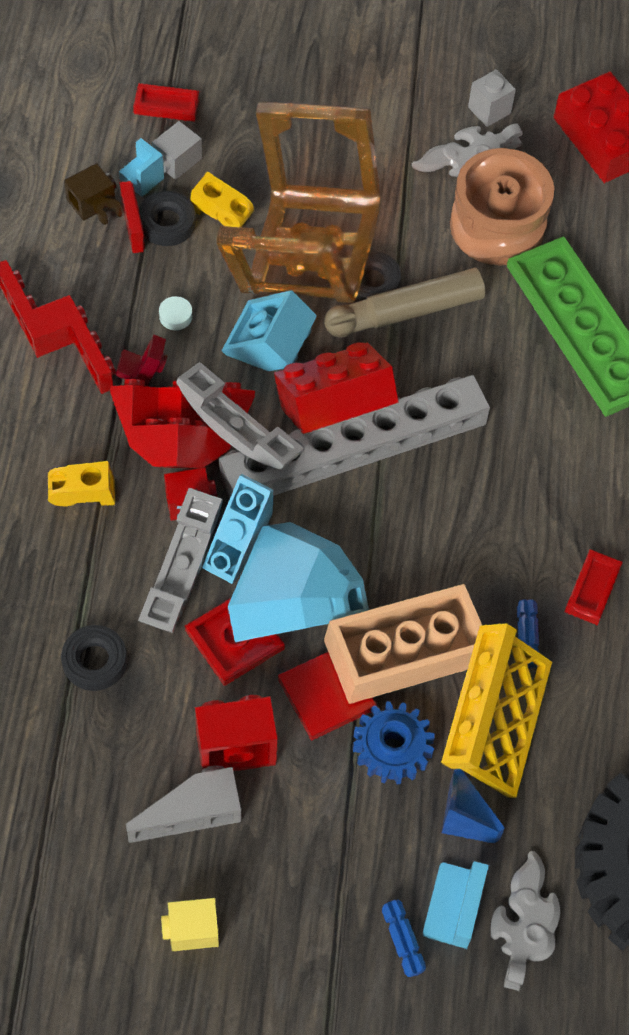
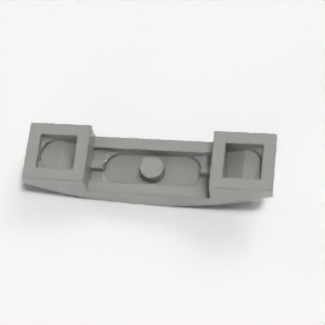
[176,362,304,469]
[138,488,223,633]

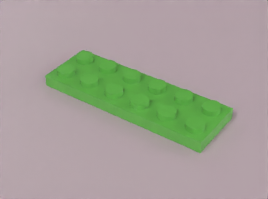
[507,236,629,417]

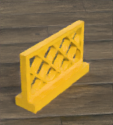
[441,624,552,798]

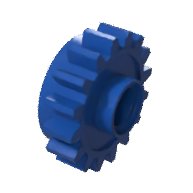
[353,701,435,784]

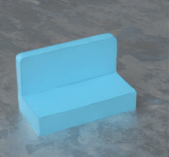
[423,861,489,949]

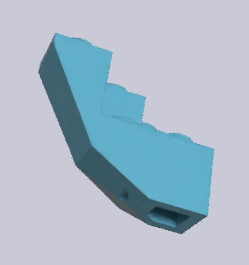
[228,522,369,642]

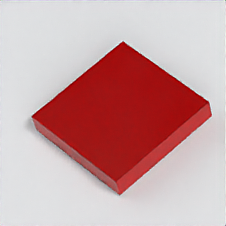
[185,598,285,686]
[278,652,377,741]

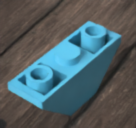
[202,474,273,584]

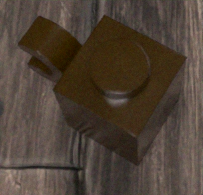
[64,163,122,225]

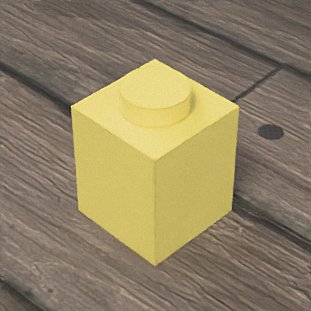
[161,898,219,951]

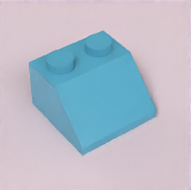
[222,290,317,372]

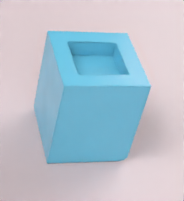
[119,138,164,197]

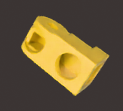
[190,171,254,231]
[48,461,115,506]

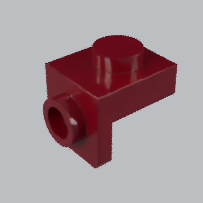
[116,334,168,386]

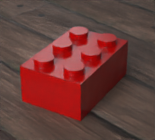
[553,71,629,183]
[274,343,399,434]

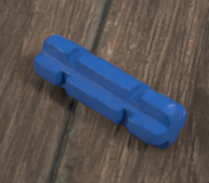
[517,599,539,668]
[382,900,426,977]

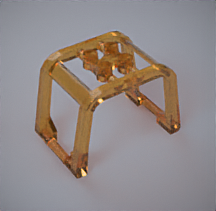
[217,102,380,303]

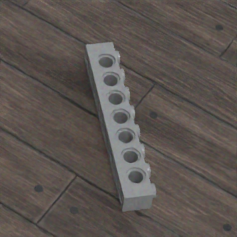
[219,375,490,499]

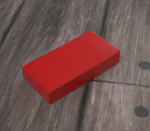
[133,83,200,122]
[120,181,145,253]
[564,549,623,625]

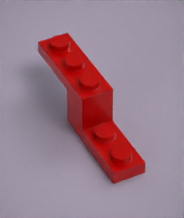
[0,260,116,394]

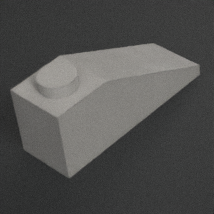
[126,765,241,843]

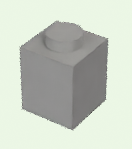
[468,69,516,127]
[152,121,202,180]

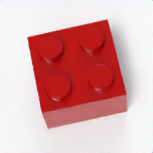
[195,695,277,771]

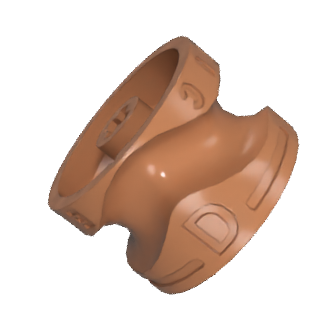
[450,148,554,266]

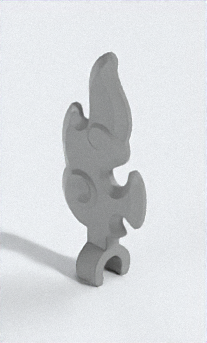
[412,123,523,177]
[490,851,560,991]

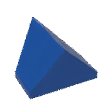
[442,769,505,843]

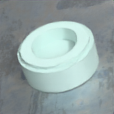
[159,296,192,330]

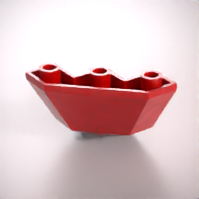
[110,379,255,469]

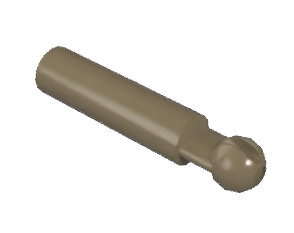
[324,268,485,338]

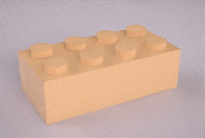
[324,584,482,704]

